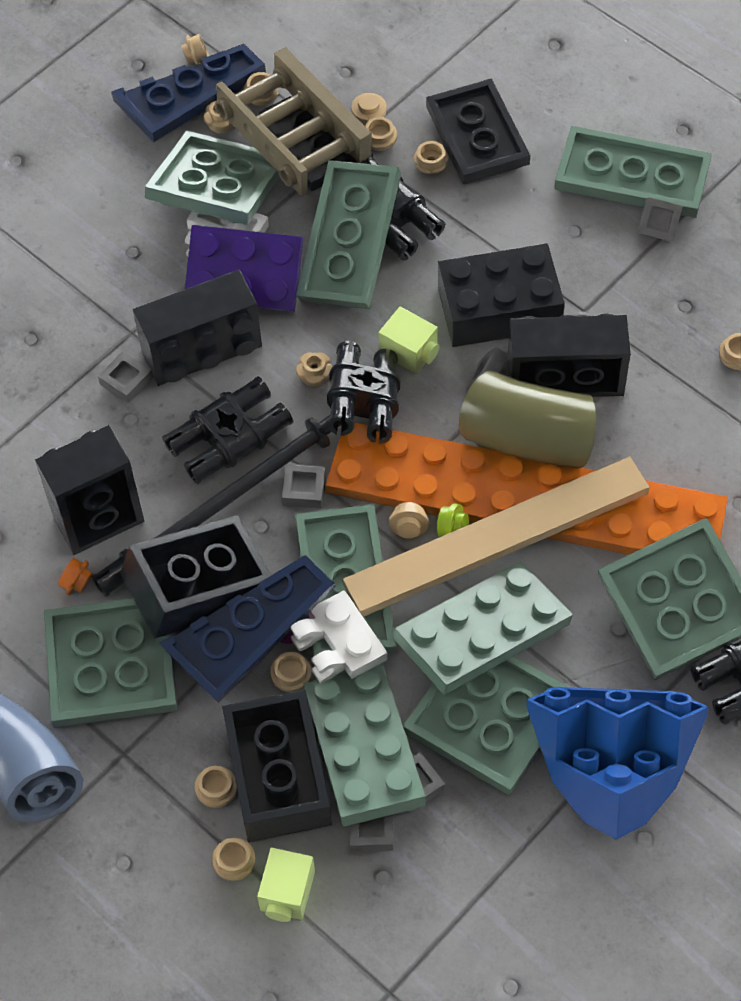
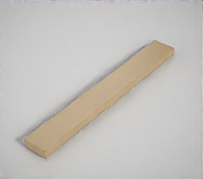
[343,456,649,617]

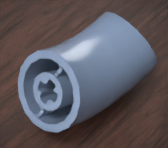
[0,693,84,822]

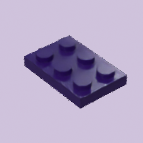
[185,225,303,312]

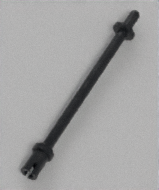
[91,415,341,597]

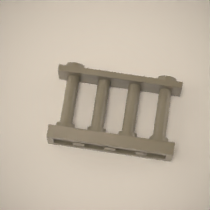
[215,47,372,197]

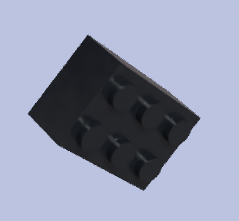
[438,243,565,347]
[133,269,262,386]
[507,313,631,397]
[35,425,145,555]
[120,515,271,639]
[222,690,332,843]

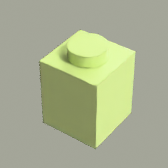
[378,306,440,374]
[257,847,315,922]

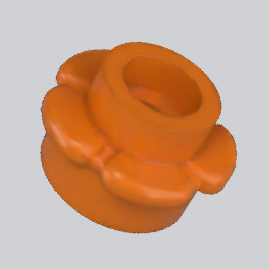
[57,558,93,595]

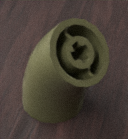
[459,371,596,468]

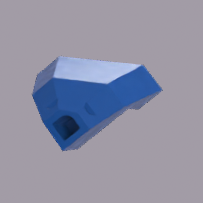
[527,687,709,840]

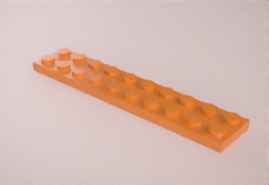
[326,422,728,555]

